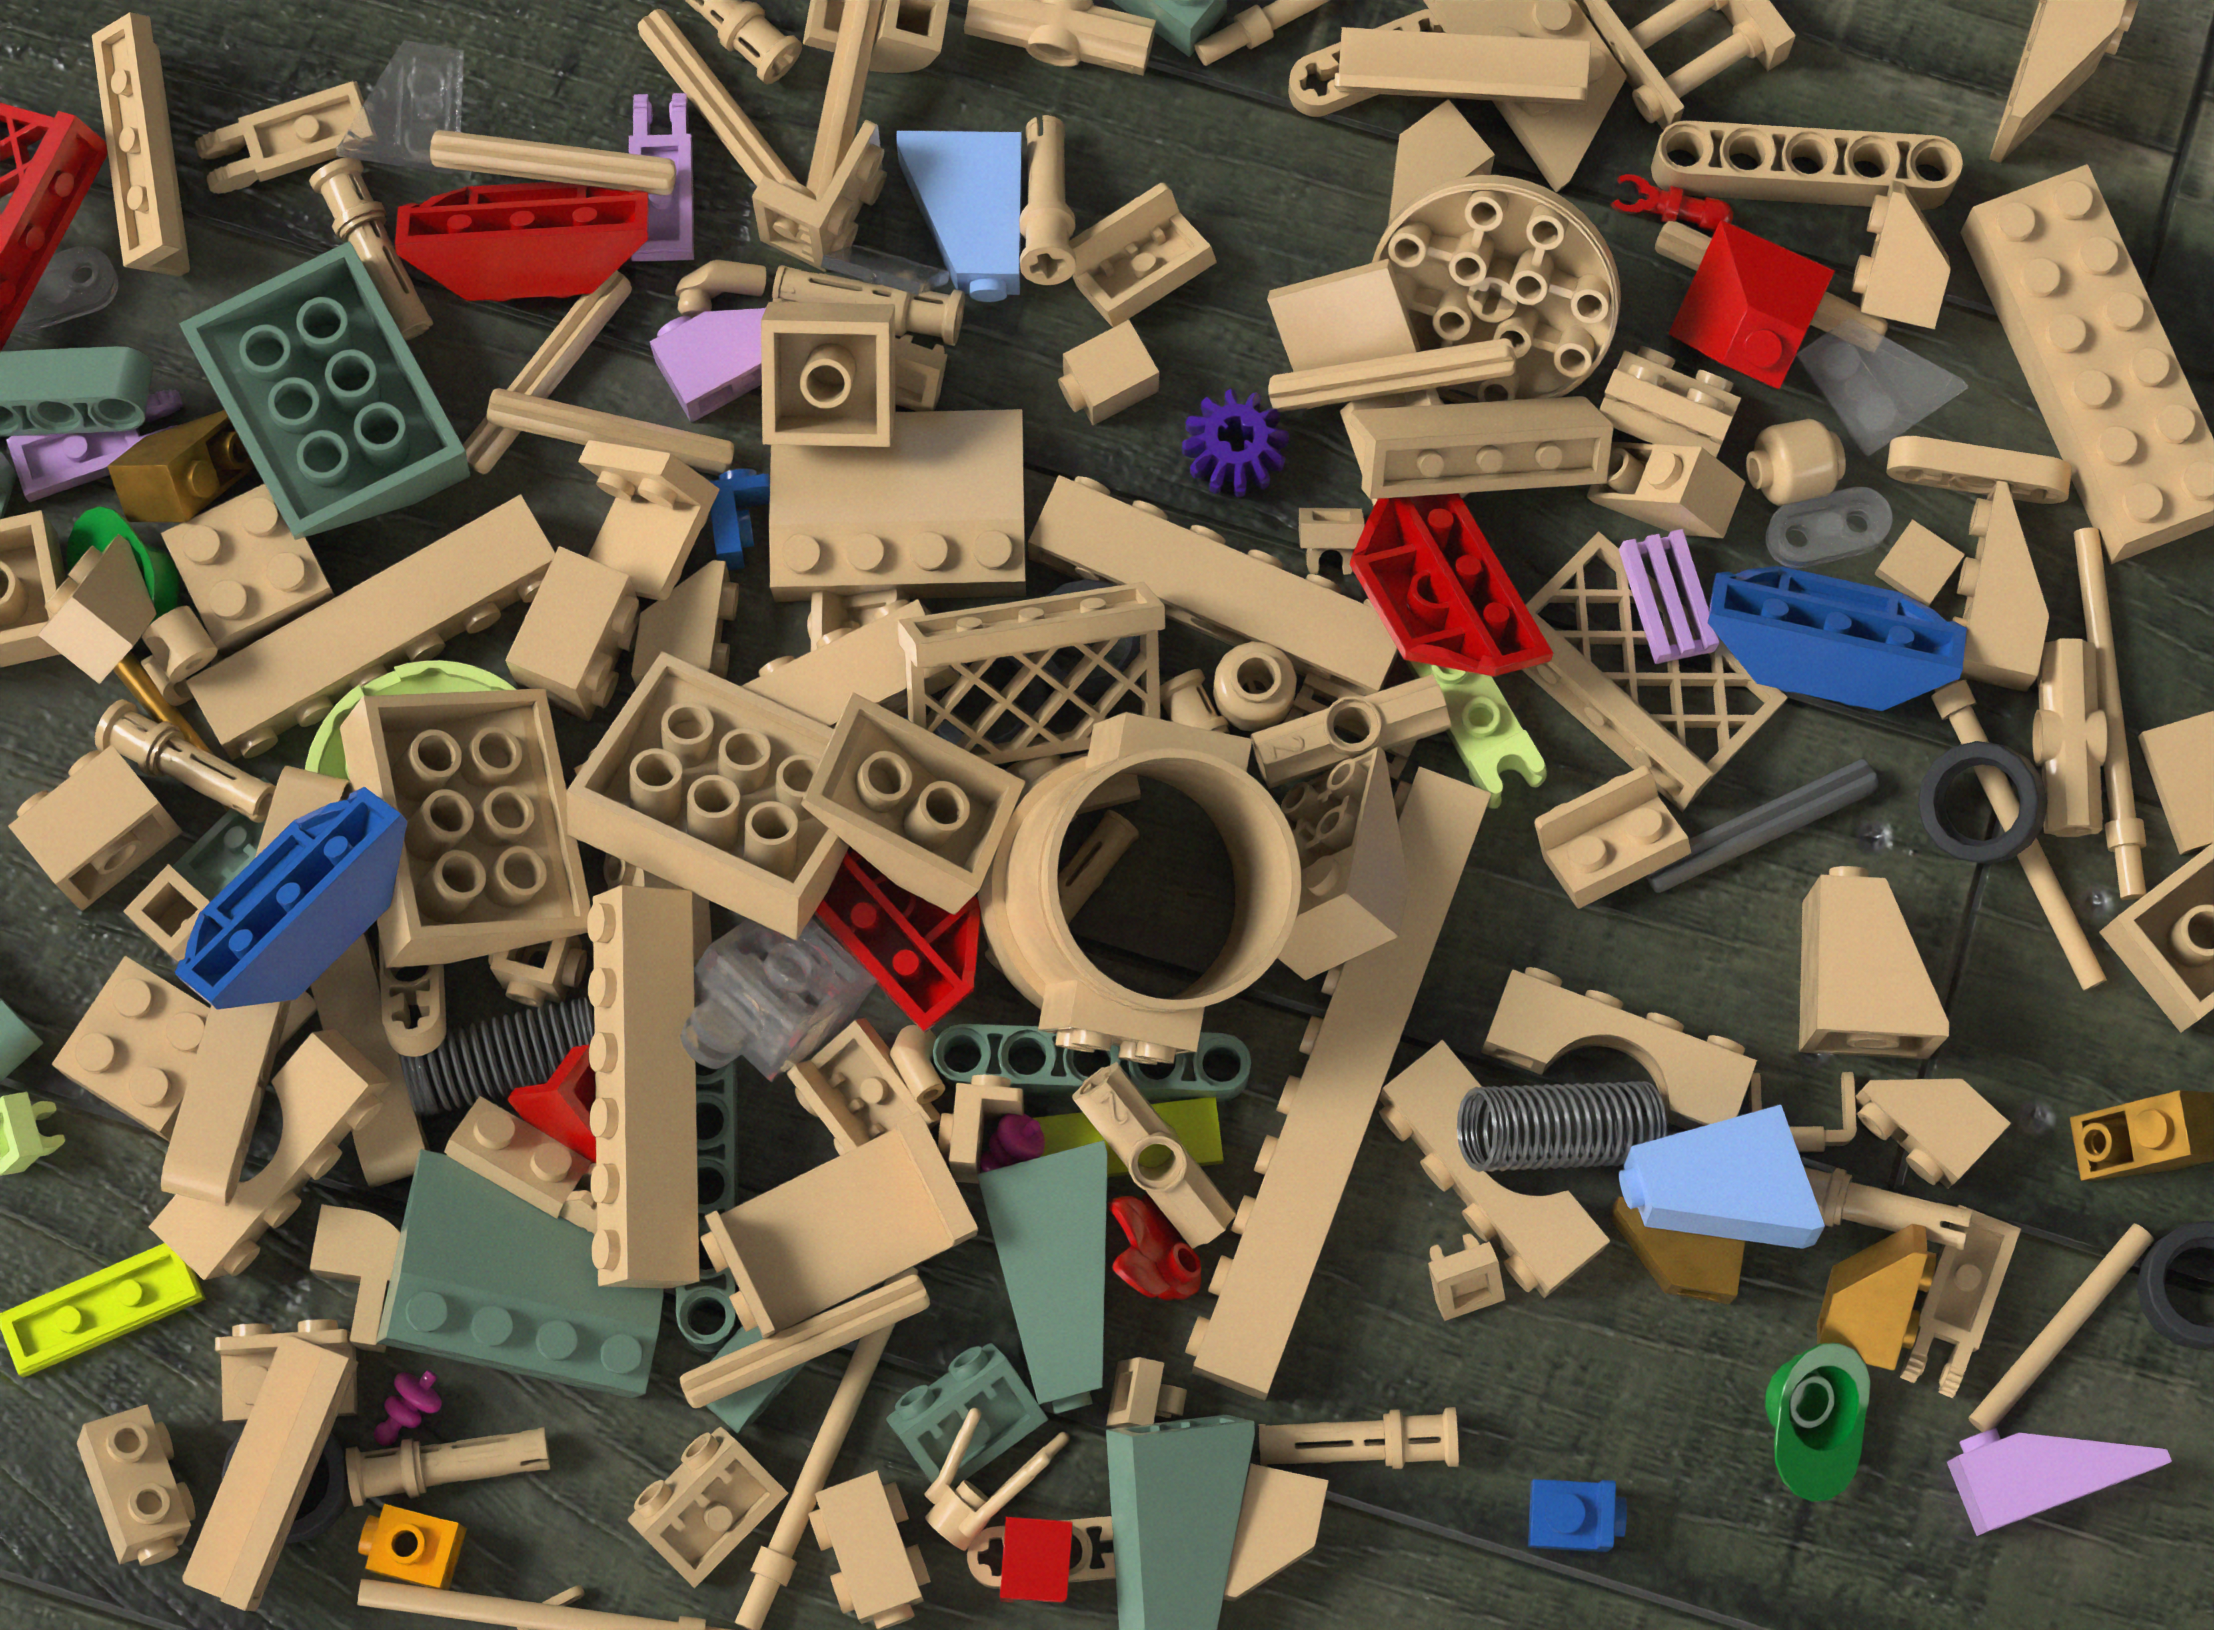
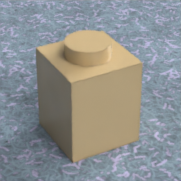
[1058,320,1159,425]

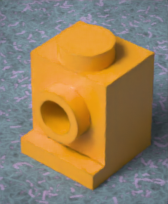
[358,1504,467,1590]

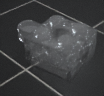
[680,918,877,1082]

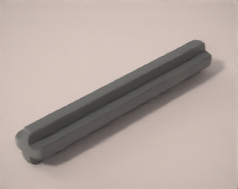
[1646,759,1879,893]

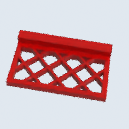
[0,103,108,351]

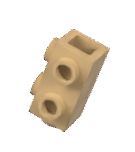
[77,1404,195,1566]
[808,1471,931,1630]

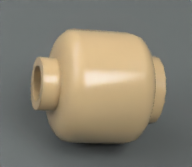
[1746,419,1846,506]
[1213,642,1297,732]

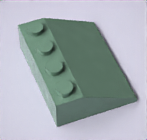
[179,241,470,540]
[376,1149,664,1398]

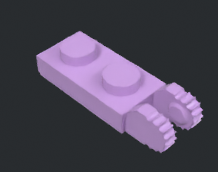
[629,93,694,262]
[6,389,183,502]

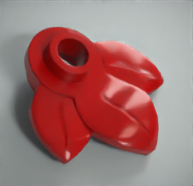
[1107,1193,1201,1301]

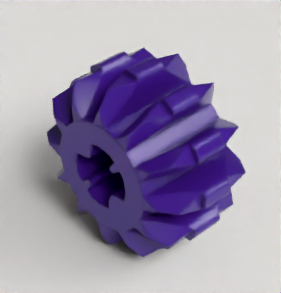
[1182,388,1289,498]

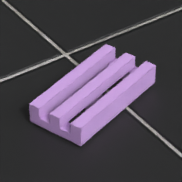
[1619,529,1719,664]

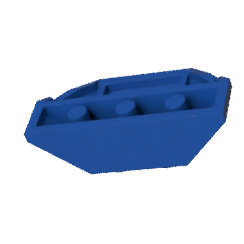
[1708,566,1967,711]
[175,787,407,1010]

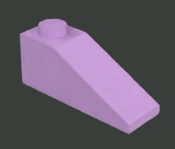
[650,308,766,423]
[1947,1428,2172,1536]

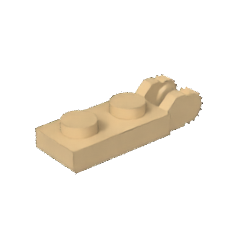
[195,81,378,194]
[444,1096,597,1235]
[1900,1205,2021,1398]

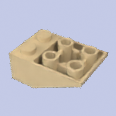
[1277,746,1409,980]

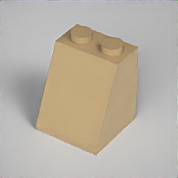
[1799,866,1949,1059]

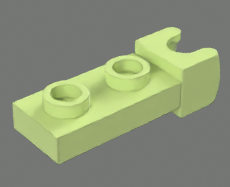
[1406,660,1547,809]

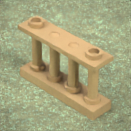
[1575,0,1796,130]

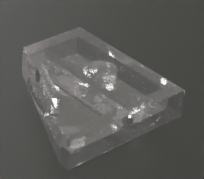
[336,40,464,174]
[1796,318,1969,458]

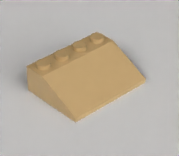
[769,409,1026,602]
[566,651,849,941]
[340,689,591,968]

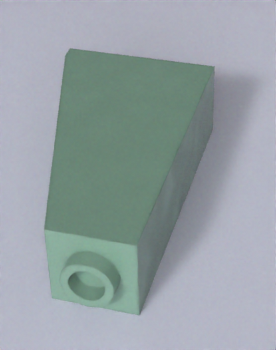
[977,1140,1107,1414]
[1106,1415,1255,1630]

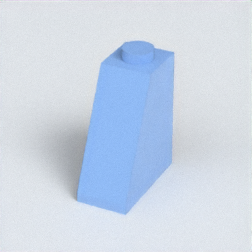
[897,131,1022,302]
[1619,1105,1825,1249]

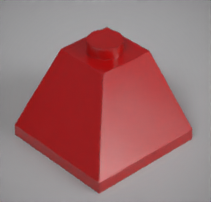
[1668,219,1835,389]

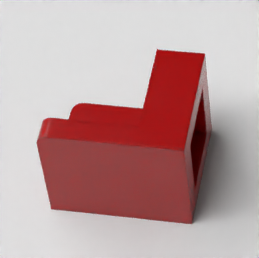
[1000,1517,1073,1603]

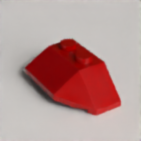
[395,181,649,302]
[1349,493,1554,676]
[814,846,981,1033]

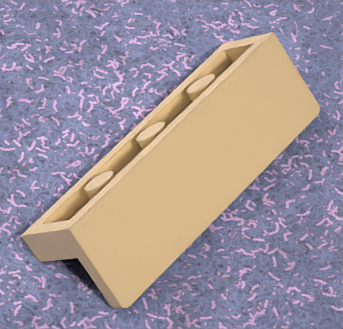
[92,12,190,277]
[1334,27,1591,106]
[1350,396,1613,499]
[183,1335,359,1612]

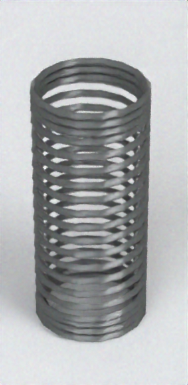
[400,996,595,1119]
[1457,1081,1668,1172]

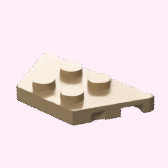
[1423,0,1627,193]

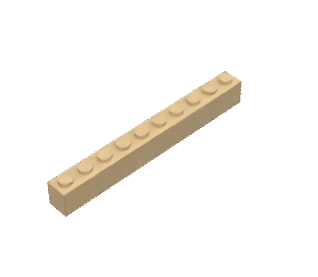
[1185,766,1491,1401]

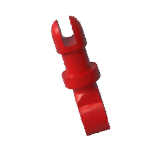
[1610,174,1733,232]

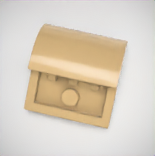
[1599,346,1741,458]

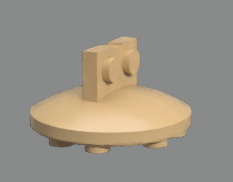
[1372,175,1621,404]

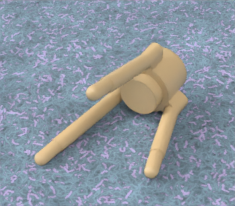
[924,1408,1069,1551]

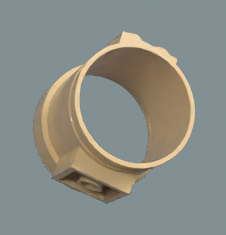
[978,712,1301,1065]

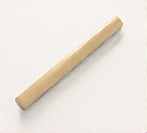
[1968,1223,2154,1432]

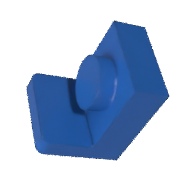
[709,469,770,571]
[1528,1479,1627,1552]

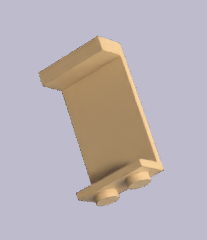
[700,1111,978,1339]

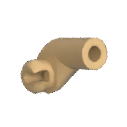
[675,260,766,319]
[889,1025,945,1104]

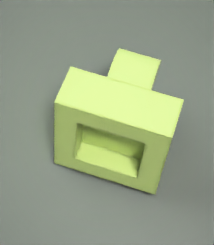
[0,1092,65,1176]

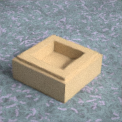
[1874,519,1965,607]

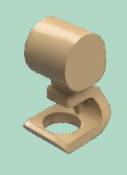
[141,606,224,706]

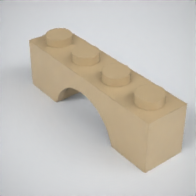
[1481,967,1757,1130]
[149,1029,392,1280]
[1379,1040,1610,1298]

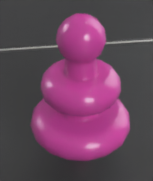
[980,1113,1045,1172]
[374,1369,442,1446]

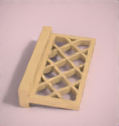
[1521,531,1788,812]
[898,582,1165,765]

